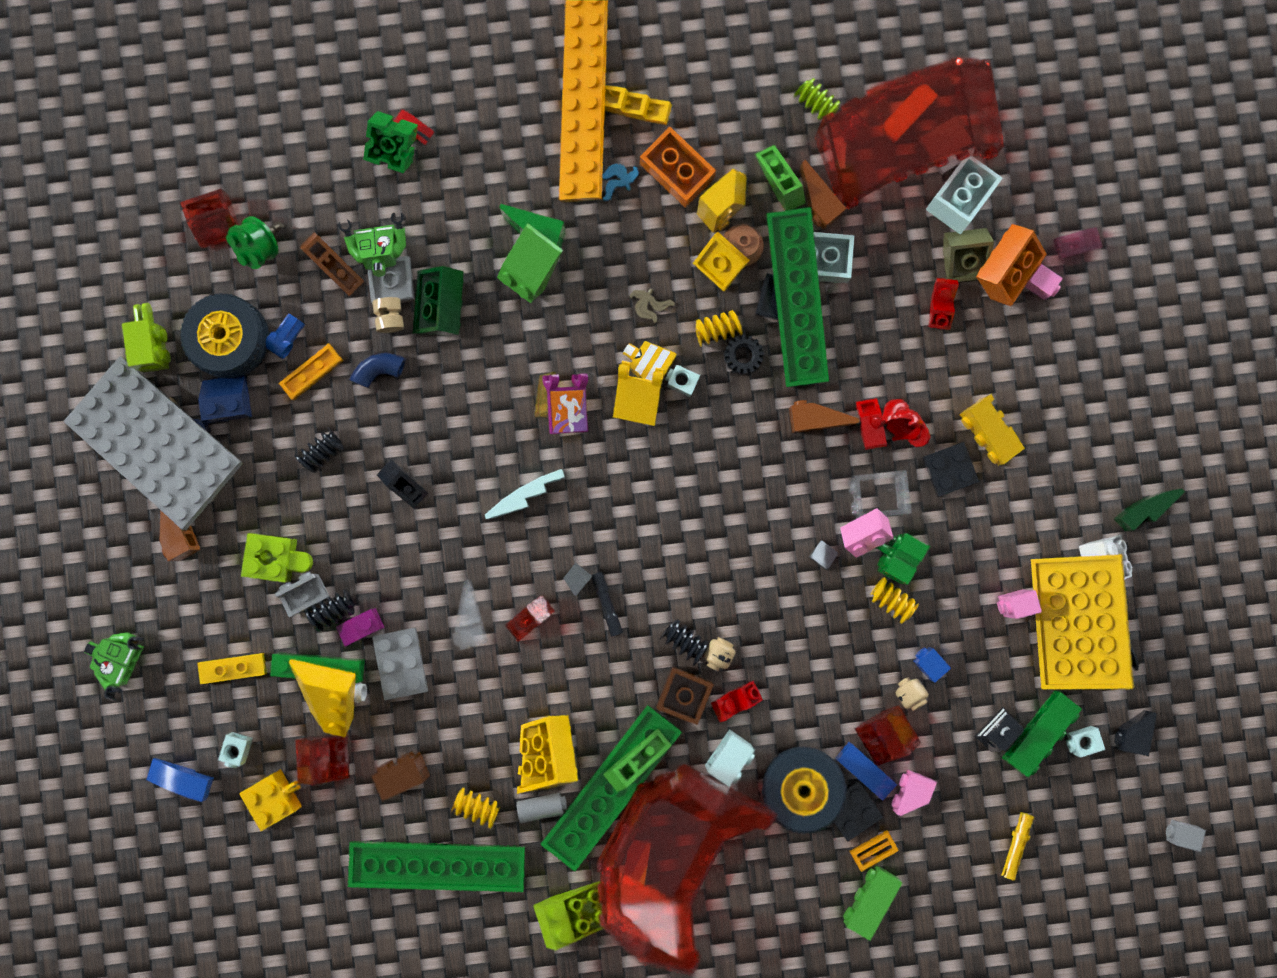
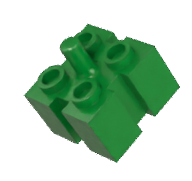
[363,111,418,174]
[876,533,930,585]

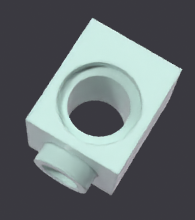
[665,365,700,397]
[1066,726,1105,757]
[218,732,253,768]

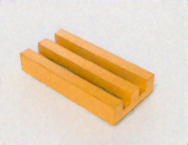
[849,830,899,872]

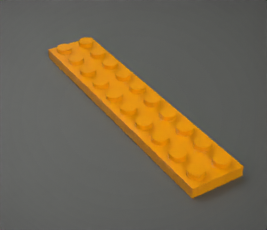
[559,0,608,202]

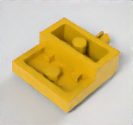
[239,769,302,831]

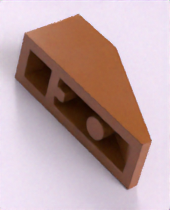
[799,160,846,230]
[300,232,364,296]
[789,400,859,433]
[160,510,201,561]

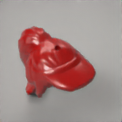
[871,399,931,447]

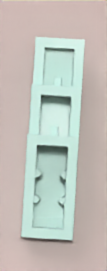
[485,469,565,520]

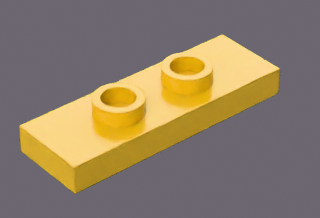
[197,653,267,684]

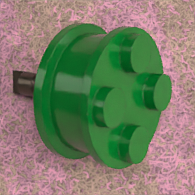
[226,216,286,269]

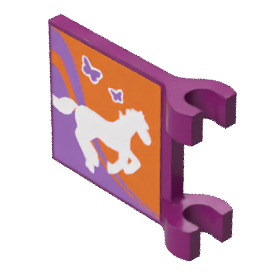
[543,374,588,434]

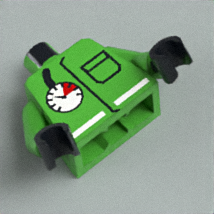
[338,213,406,277]
[84,632,144,701]

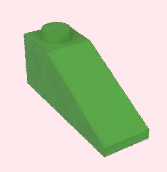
[756,145,805,211]
[603,729,672,792]

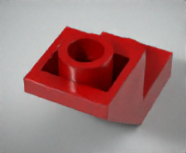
[929,278,959,330]
[856,398,887,450]
[711,680,763,723]

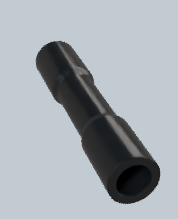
[591,571,623,637]

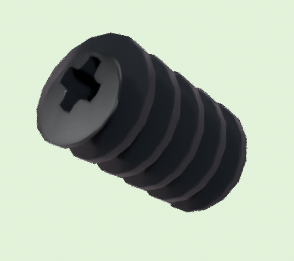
[294,427,344,473]
[305,589,355,632]
[659,619,708,666]

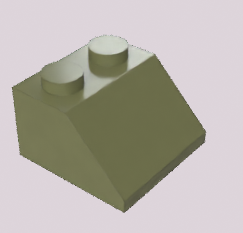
[943,228,994,282]

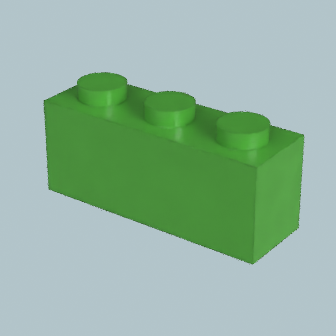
[843,864,902,941]

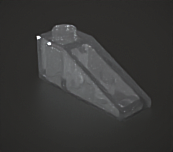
[453,579,488,650]

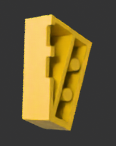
[960,394,1025,466]

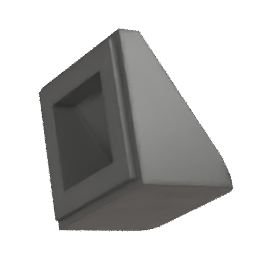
[808,540,838,570]
[563,563,592,596]

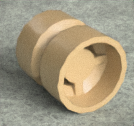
[372,297,404,333]

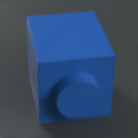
[913,647,951,683]

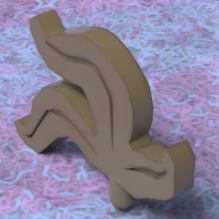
[630,289,675,323]

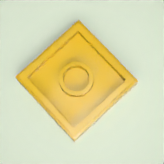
[693,232,750,291]

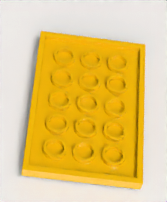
[1031,554,1134,689]

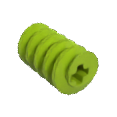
[793,78,840,125]

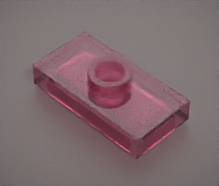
[1054,227,1102,260]

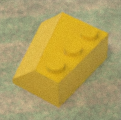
[697,168,747,233]
[289,659,356,737]
[517,715,578,794]

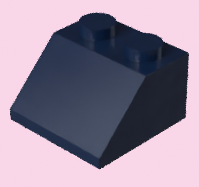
[198,375,252,423]

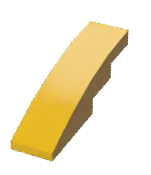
[605,85,672,125]

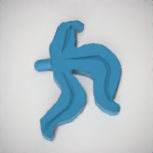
[602,164,639,201]

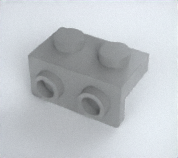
[275,572,329,617]

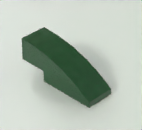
[1114,489,1185,531]

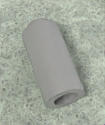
[517,792,567,823]

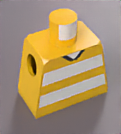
[623,341,677,380]

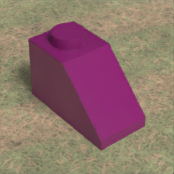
[336,608,385,647]

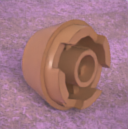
[724,224,764,266]

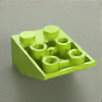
[533,881,614,950]

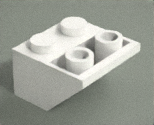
[1079,535,1132,579]

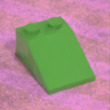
[497,224,563,303]

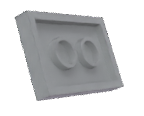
[372,627,428,700]

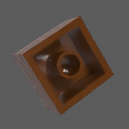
[656,666,714,725]
[372,751,430,801]

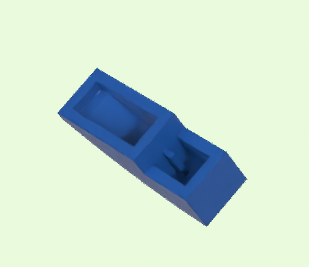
[835,742,897,801]
[146,758,214,802]

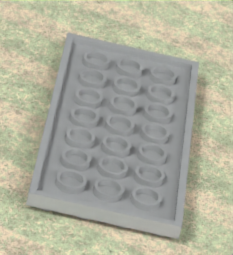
[63,356,243,530]

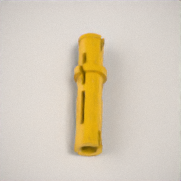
[1001,812,1034,880]

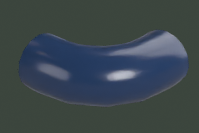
[349,353,406,389]

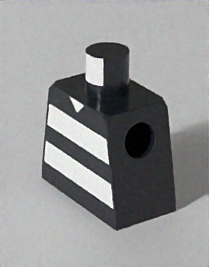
[975,707,1024,752]

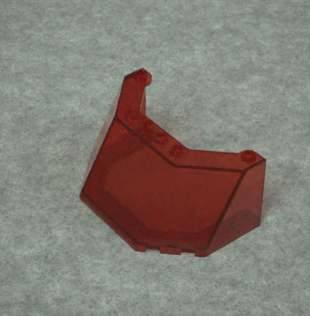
[815,57,1004,209]
[597,764,777,976]

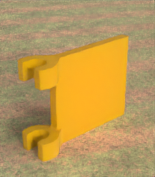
[613,361,664,426]

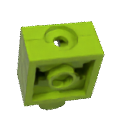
[122,303,171,373]
[241,533,313,582]

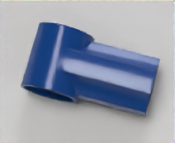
[266,313,305,359]

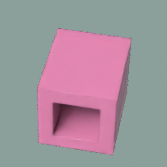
[1025,264,1063,300]

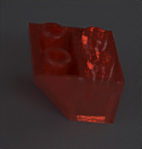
[180,189,239,249]
[855,705,921,766]
[295,734,350,785]

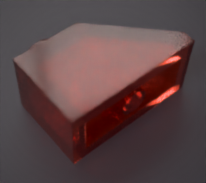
[505,595,555,642]

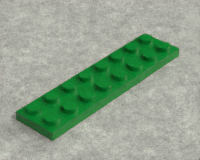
[766,207,829,387]
[541,704,682,872]
[348,841,525,892]

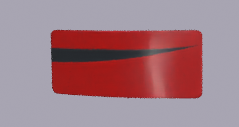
[394,109,434,145]

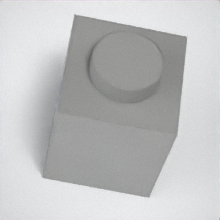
[1166,819,1206,852]

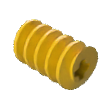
[695,310,743,347]
[870,577,919,624]
[451,787,500,829]

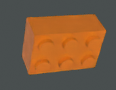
[640,126,716,208]
[976,224,1047,306]

